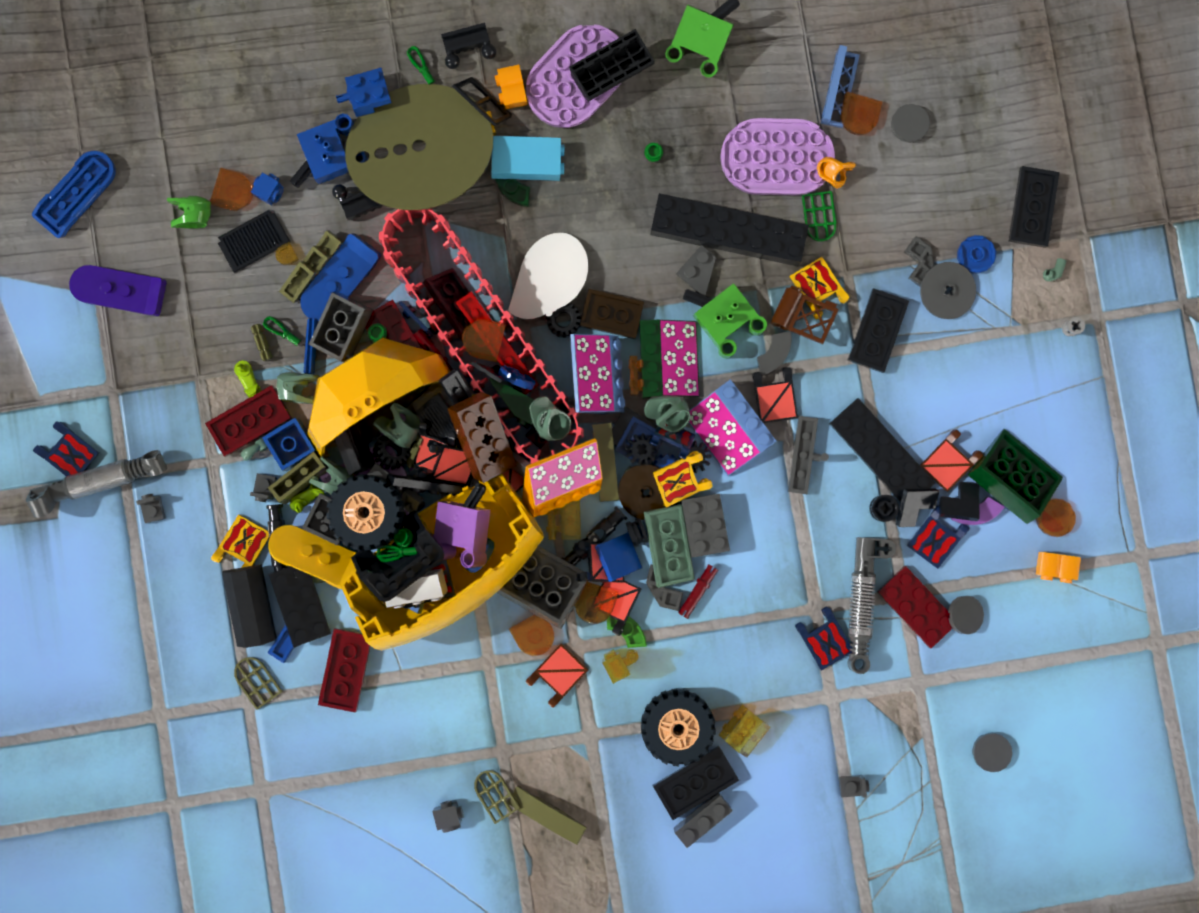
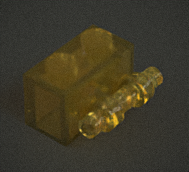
[546,500,581,540]
[602,649,638,684]
[719,704,771,757]

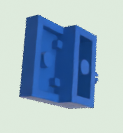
[336,68,391,117]

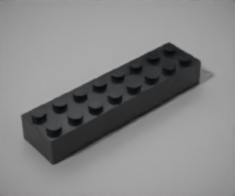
[650,193,809,267]

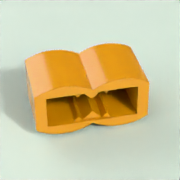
[495,64,528,109]
[1035,552,1081,583]

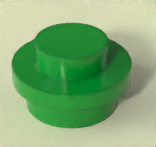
[644,143,663,162]
[368,323,387,342]
[394,528,413,548]

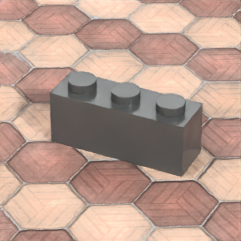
[674,793,732,848]

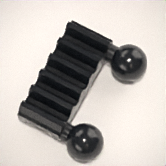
[441,23,496,69]
[332,184,384,220]

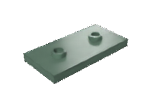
[644,504,695,588]

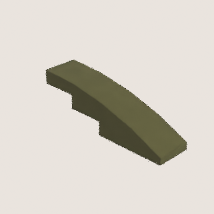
[279,230,344,303]
[592,423,619,502]
[508,786,587,845]

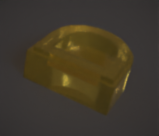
[275,242,299,265]

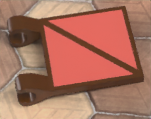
[920,429,983,492]
[526,644,588,708]

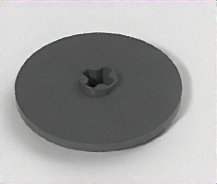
[920,262,976,319]

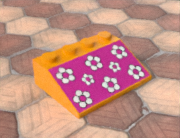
[522,438,603,518]

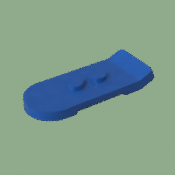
[32,151,116,238]
[300,233,381,322]

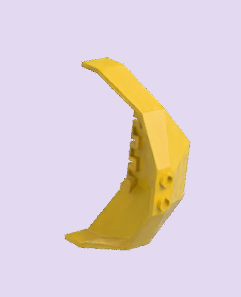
[307,338,450,458]

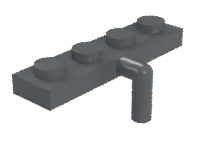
[788,416,829,495]

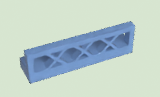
[821,45,860,128]

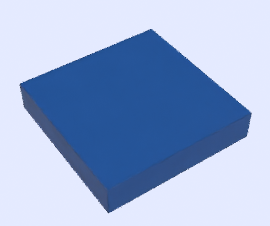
[595,533,642,582]

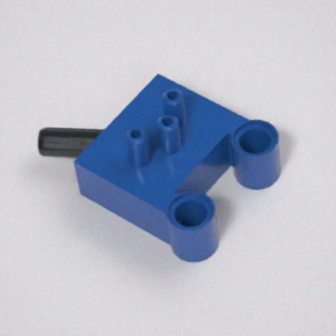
[290,114,368,188]

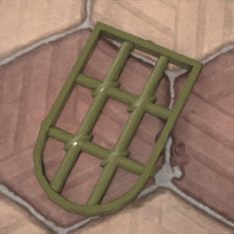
[234,657,283,710]
[474,770,521,824]

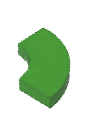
[606,615,647,648]

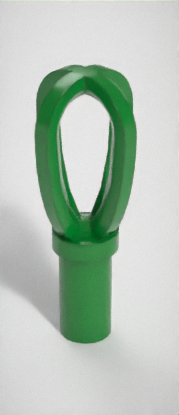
[407,46,435,85]
[263,316,301,346]
[376,545,418,562]

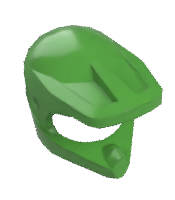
[167,196,211,229]

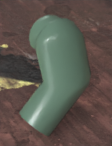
[1043,258,1067,282]

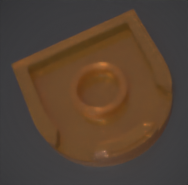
[841,92,882,135]
[210,167,253,211]
[462,319,506,362]
[575,582,619,624]
[509,614,554,656]

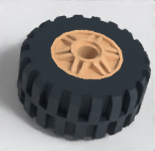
[326,474,406,551]
[641,688,716,767]

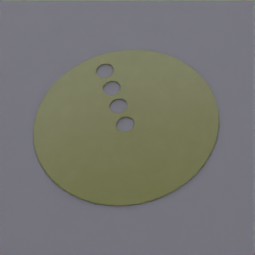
[345,84,493,210]

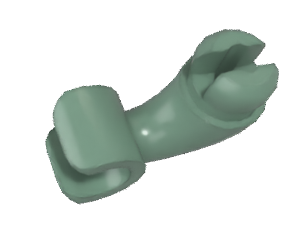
[241,438,267,461]

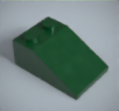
[489,377,534,428]

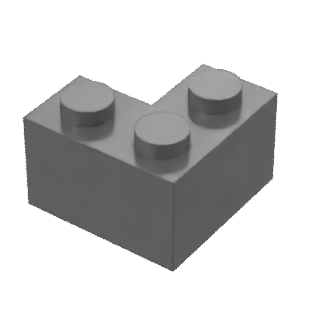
[302,493,341,546]

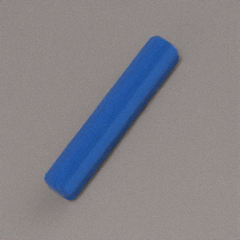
[303,318,318,374]

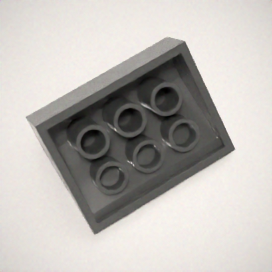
[496,546,587,629]

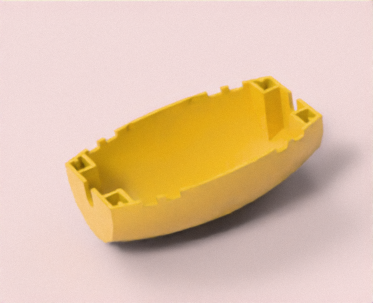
[340,474,544,651]

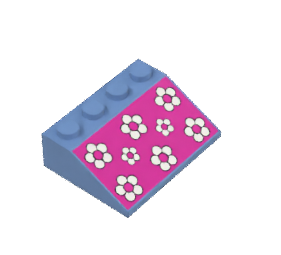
[570,334,625,415]
[689,379,776,476]

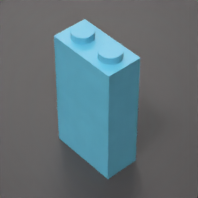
[491,136,565,181]

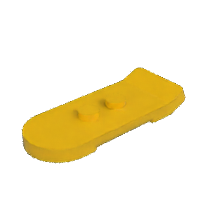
[268,525,356,589]

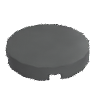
[891,104,930,143]
[948,596,984,635]
[972,733,1012,772]

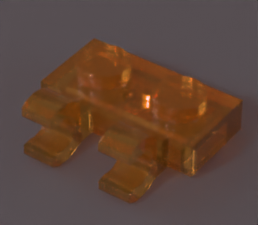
[629,356,644,396]

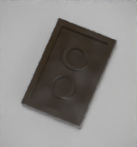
[580,289,644,339]

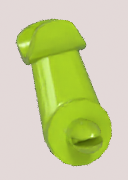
[234,360,262,398]
[290,484,324,513]

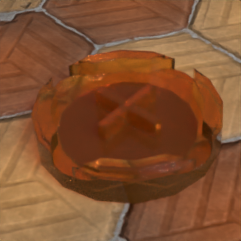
[1036,499,1076,537]

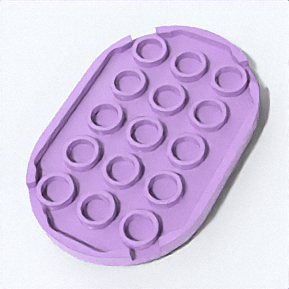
[526,24,621,128]
[720,118,835,196]

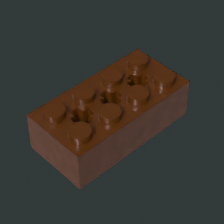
[447,392,517,483]

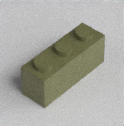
[268,452,329,505]

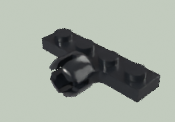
[386,468,465,496]

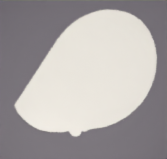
[508,233,588,319]

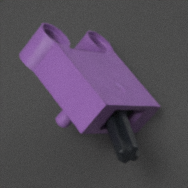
[434,483,490,568]

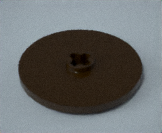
[618,464,672,520]

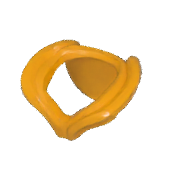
[817,157,856,189]

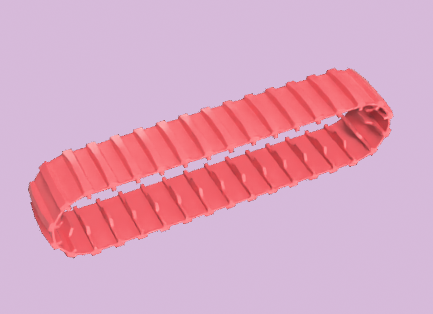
[379,208,584,464]

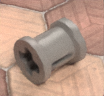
[1062,317,1085,337]

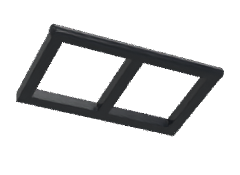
[452,77,512,126]

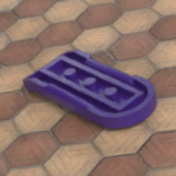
[69,265,167,316]

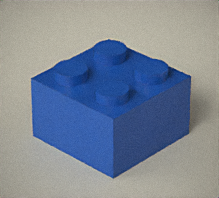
[262,417,318,472]

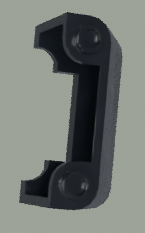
[351,509,444,602]

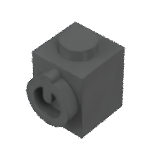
[432,800,464,833]

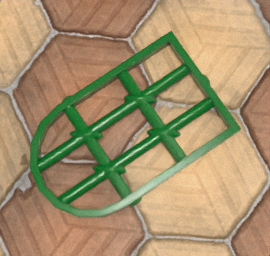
[801,191,837,242]

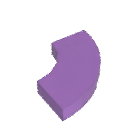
[951,497,1004,525]

